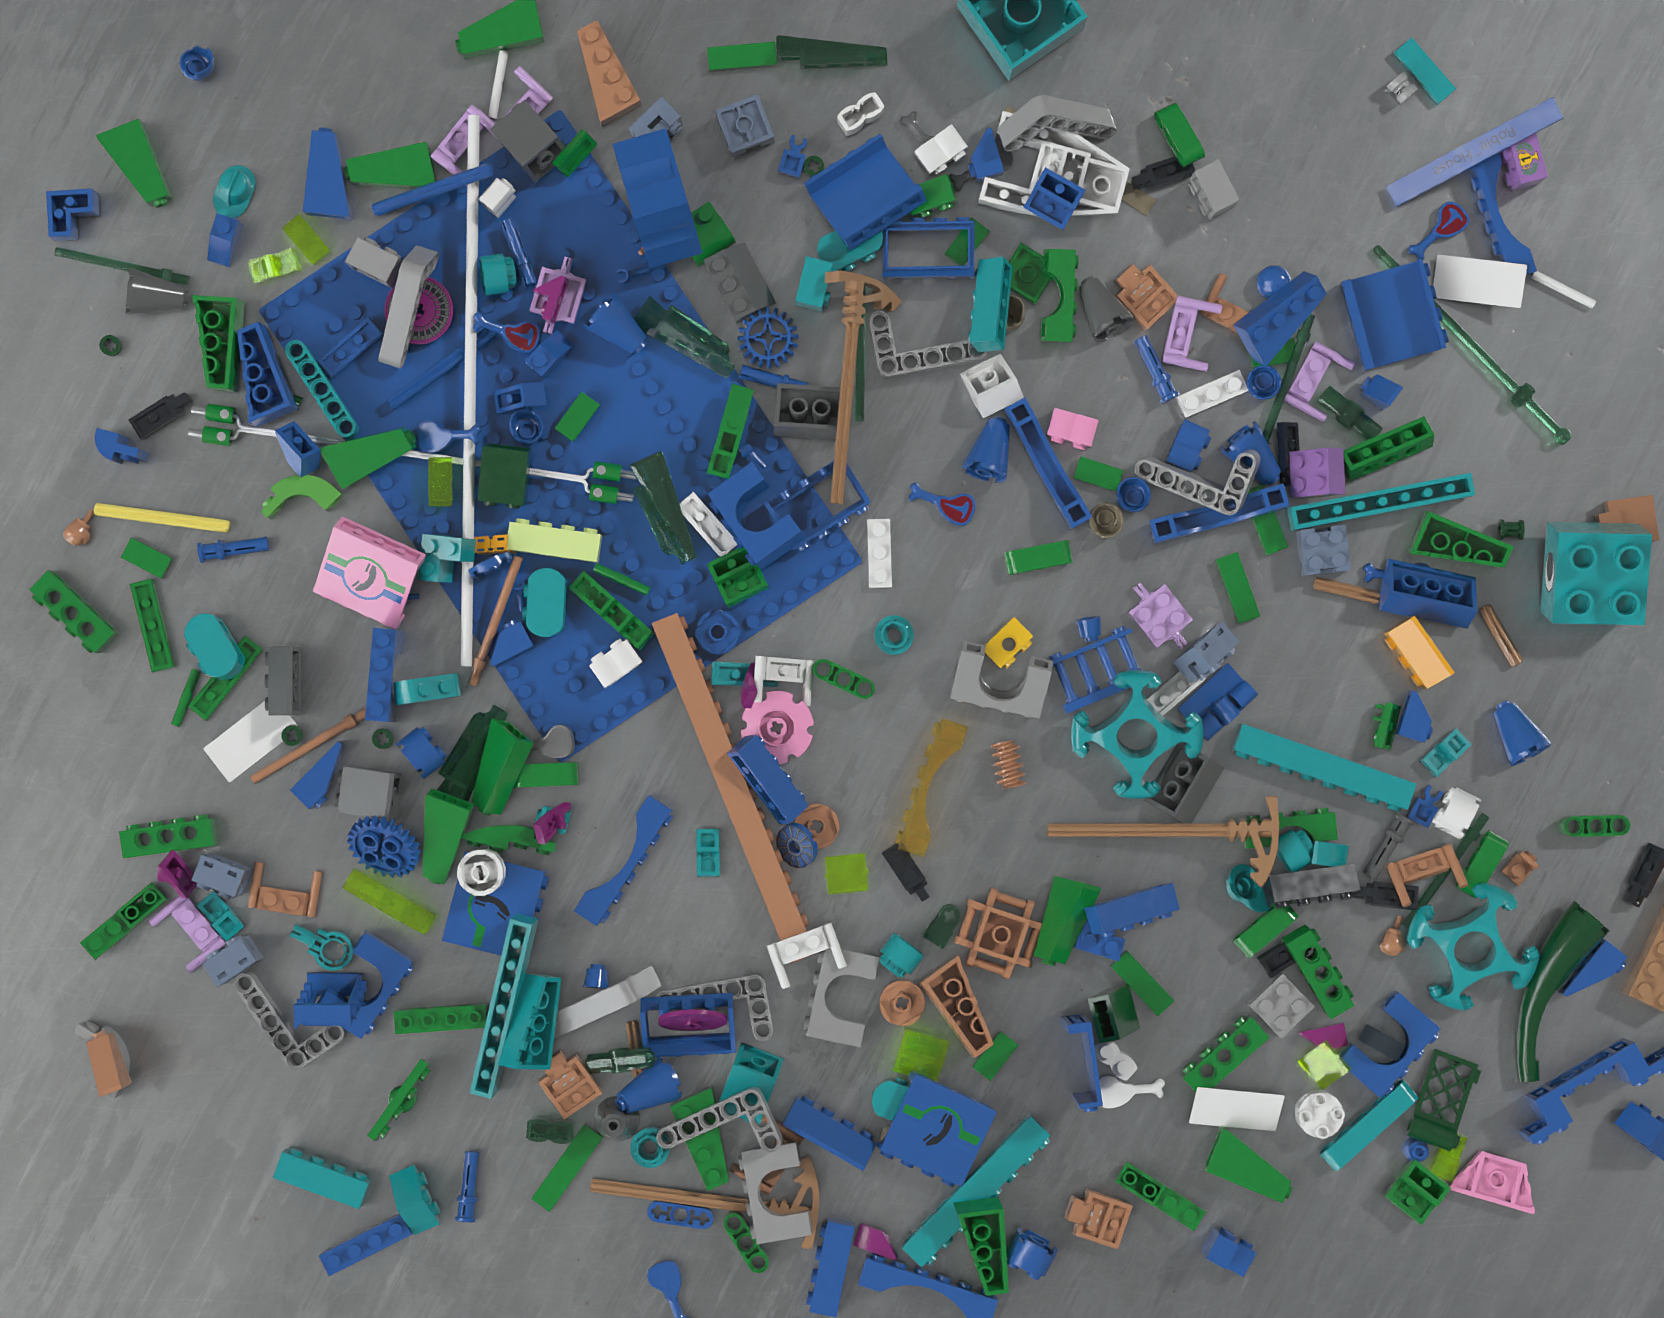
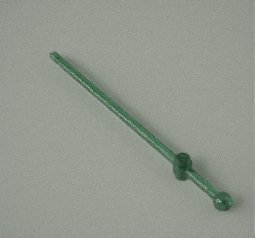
[1374,245,1572,445]

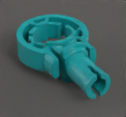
[289,924,353,971]

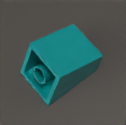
[719,1042,784,1124]

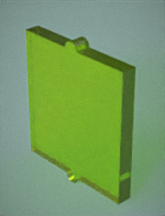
[824,853,869,894]
[1298,1040,1351,1090]

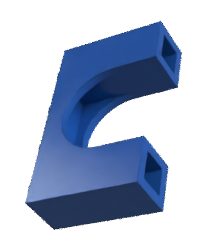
[708,462,806,570]
[365,628,404,722]
[317,929,413,1039]
[1335,991,1441,1098]

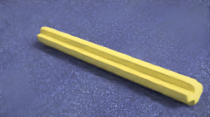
[94,503,230,533]

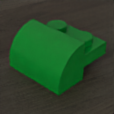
[691,201,736,267]
[707,547,769,608]
[1384,1159,1451,1225]

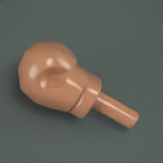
[63,509,94,546]
[1380,916,1406,956]

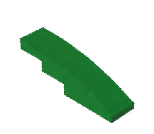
[569,571,655,650]

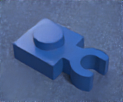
[778,135,807,178]
[1407,785,1443,828]

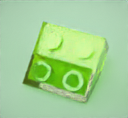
[892,1027,950,1082]

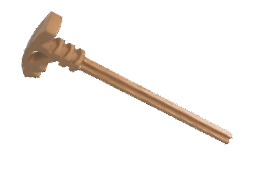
[824,271,901,505]
[1048,796,1279,888]
[590,1155,819,1250]

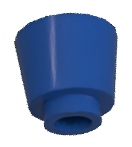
[1076,616,1101,642]
[583,964,608,989]
[1403,1137,1429,1162]

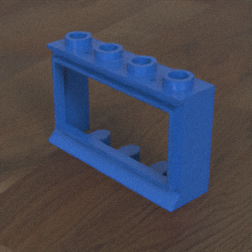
[882,217,975,280]
[764,461,871,552]
[293,973,367,1030]
[640,993,736,1058]

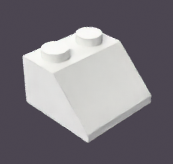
[960,354,1024,418]

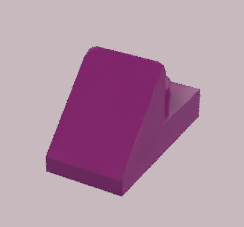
[532,276,569,324]
[157,850,197,898]

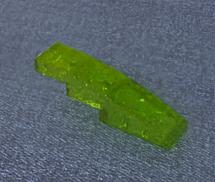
[342,868,437,935]

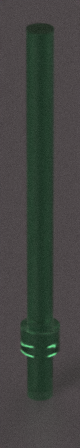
[54,247,190,285]
[855,286,868,422]
[1263,314,1315,443]
[1402,813,1490,929]

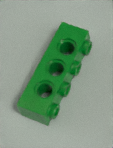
[1343,416,1435,482]
[29,570,119,653]
[119,814,218,859]
[1282,924,1355,1020]
[394,1002,489,1034]
[1180,1015,1270,1092]

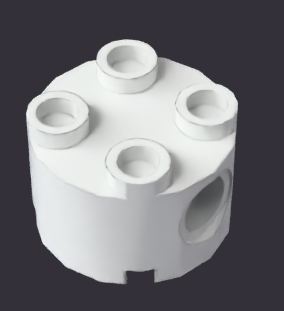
[1432,787,1481,839]
[457,849,506,896]
[1294,1089,1345,1139]

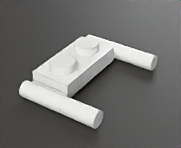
[754,656,814,706]
[767,923,847,989]

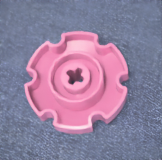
[741,690,814,764]

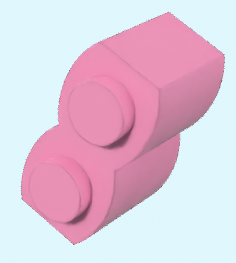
[1047,408,1099,450]

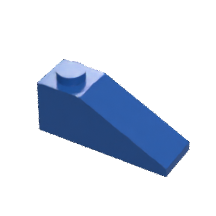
[290,741,345,809]
[1558,939,1627,997]

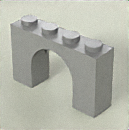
[950,640,1053,719]
[803,947,880,1048]
[738,1141,813,1244]

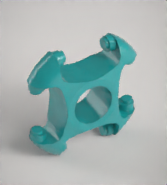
[1071,670,1204,799]
[1407,882,1540,1011]

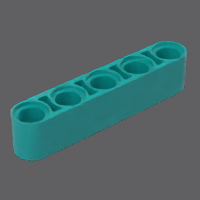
[285,340,359,439]
[1319,1079,1419,1171]

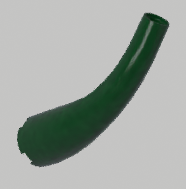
[1517,901,1610,1082]

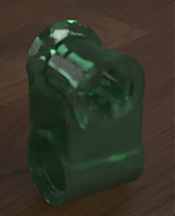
[923,904,960,949]

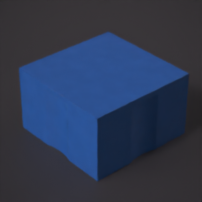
[612,128,703,269]

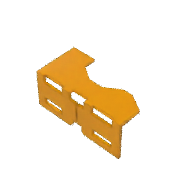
[474,534,517,555]

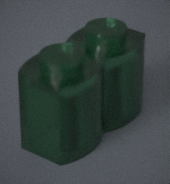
[526,1116,575,1144]

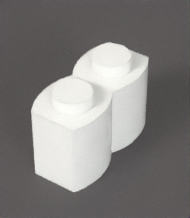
[837,92,884,136]
[914,125,968,175]
[479,178,516,218]
[589,638,643,689]
[1094,1039,1138,1081]

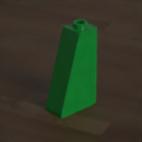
[455,0,545,59]
[96,119,173,208]
[344,141,437,189]
[320,427,416,489]
[472,718,534,816]
[423,788,474,884]
[1034,876,1101,966]
[1203,1126,1292,1203]

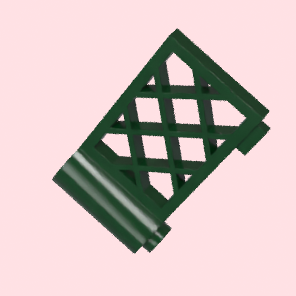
[1406,1049,1481,1152]

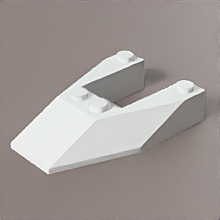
[978,111,1130,216]

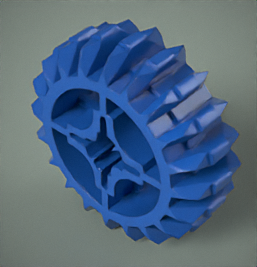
[737,307,799,369]

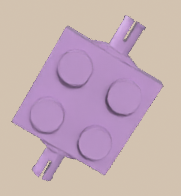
[529,257,587,334]
[1129,582,1193,649]

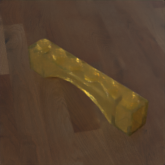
[895,718,968,858]

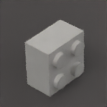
[1188,159,1240,220]
[345,237,402,288]
[1246,972,1314,1039]

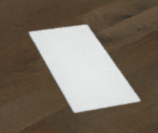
[1433,255,1527,308]
[203,701,298,782]
[1189,1087,1285,1131]

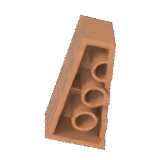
[577,20,642,127]

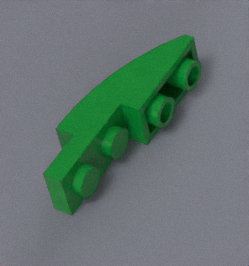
[707,383,754,479]
[462,825,558,856]
[80,882,167,961]
[1115,1162,1207,1231]

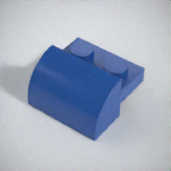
[1023,167,1085,230]
[95,428,149,464]

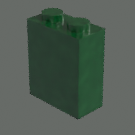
[478,443,532,509]
[1088,984,1140,1044]

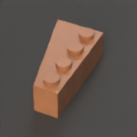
[918,955,994,1058]

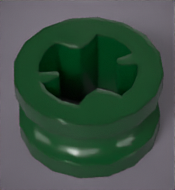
[804,156,824,177]
[99,335,122,357]
[281,725,303,746]
[372,728,394,749]

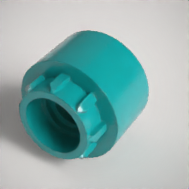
[479,253,517,296]
[874,615,914,655]
[1277,829,1314,873]
[879,932,925,978]
[630,1126,671,1168]

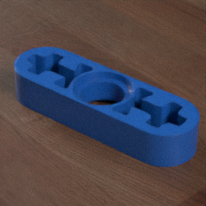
[647,1201,714,1229]

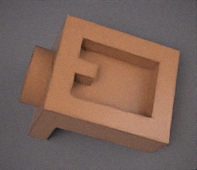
[1500,850,1539,886]

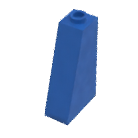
[303,128,352,220]

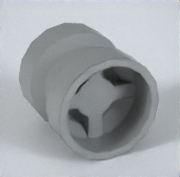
[1386,72,1418,104]

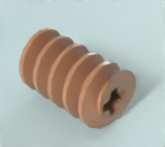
[991,740,1026,789]

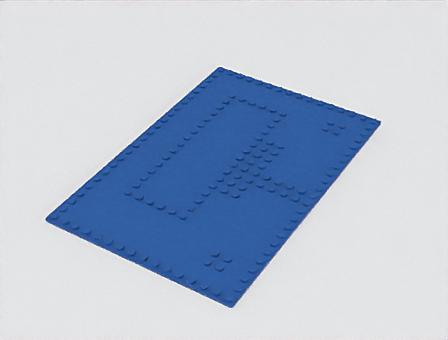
[259,110,862,762]

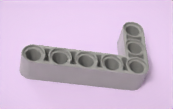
[997,95,1117,152]
[378,245,439,369]
[869,311,988,378]
[1135,449,1261,515]
[554,965,662,1039]
[233,972,347,1070]
[655,973,773,1041]
[656,1087,783,1153]

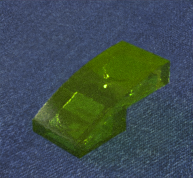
[282,213,330,265]
[248,248,301,283]
[428,457,453,506]
[1431,1133,1468,1183]

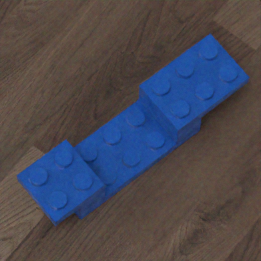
[1519,1038,1664,1145]

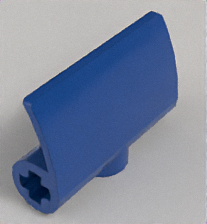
[1178,663,1258,741]

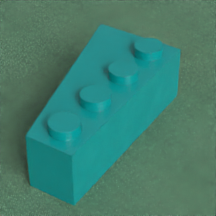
[498,973,562,1070]

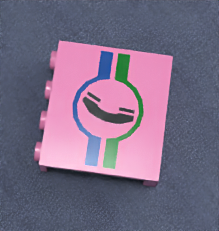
[313,516,426,629]

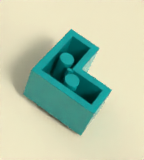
[795,256,836,312]
[418,534,476,583]
[389,1165,440,1235]

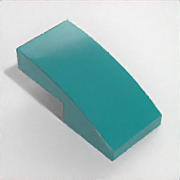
[1420,728,1472,777]
[696,829,720,877]
[1312,841,1349,867]
[196,889,244,941]

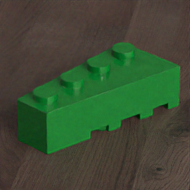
[192,295,245,392]
[1407,510,1514,568]
[670,1085,730,1191]
[953,1197,1009,1296]

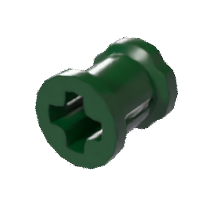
[1497,519,1525,540]

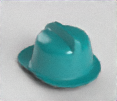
[213,165,256,218]
[1226,864,1271,912]

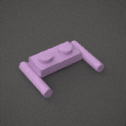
[474,66,553,136]
[430,104,495,175]
[1162,295,1222,372]
[1283,341,1355,422]
[148,895,226,973]

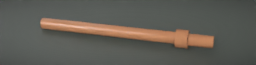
[468,555,523,686]
[250,707,366,784]

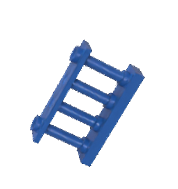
[1048,626,1149,714]

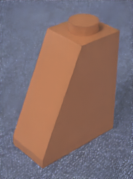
[86,1030,132,1097]

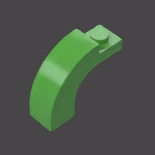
[260,475,345,519]

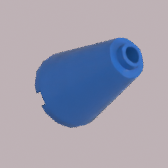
[582,291,647,354]
[962,416,1010,483]
[1220,421,1281,486]
[1494,700,1551,766]
[616,1058,682,1114]

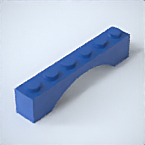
[1470,153,1537,276]
[1004,397,1092,530]
[1149,484,1290,545]
[574,795,673,926]
[858,1253,998,1318]

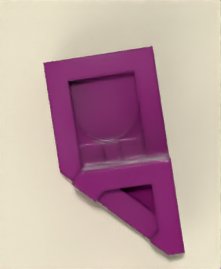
[741,662,758,709]
[533,802,571,845]
[1299,1023,1348,1050]
[853,1223,898,1260]

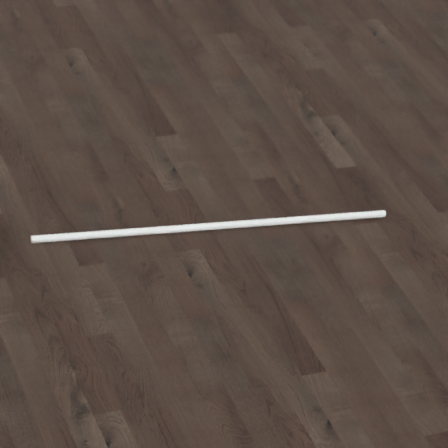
[461,115,480,666]

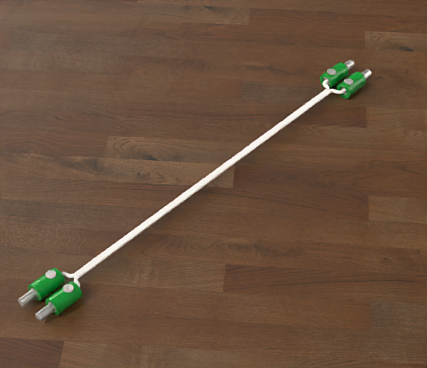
[188,403,637,505]

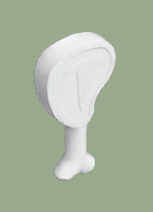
[1099,1075,1165,1108]

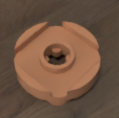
[794,803,839,849]
[879,980,925,1026]

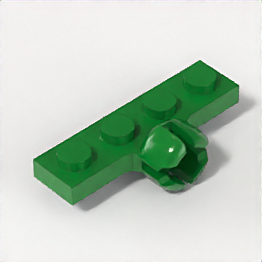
[367,1059,431,1141]

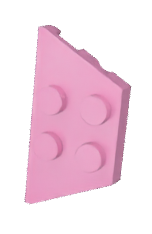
[1448,1150,1535,1214]

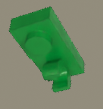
[1372,702,1401,751]

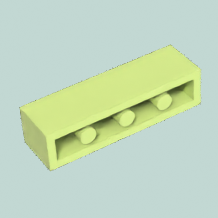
[507,518,602,563]

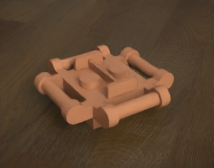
[954,887,1042,980]

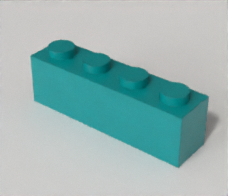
[969,257,1013,352]
[273,1147,372,1209]

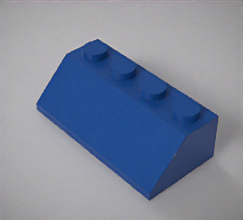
[1380,559,1477,629]
[783,1095,877,1171]

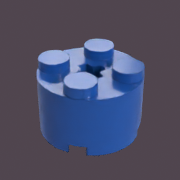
[396,727,447,779]
[1006,1228,1058,1280]

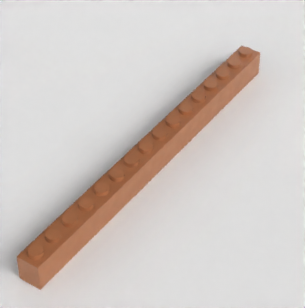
[652,613,816,964]

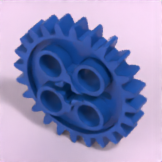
[347,815,421,878]

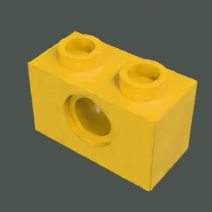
[985,617,1033,669]

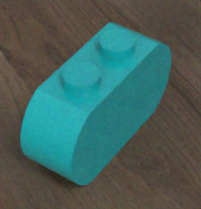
[817,231,883,272]
[522,568,567,638]
[184,613,245,680]
[393,673,461,706]
[872,1077,909,1121]

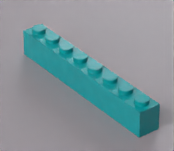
[1287,473,1475,531]
[1231,724,1417,812]
[470,913,539,1099]
[901,1114,1051,1267]

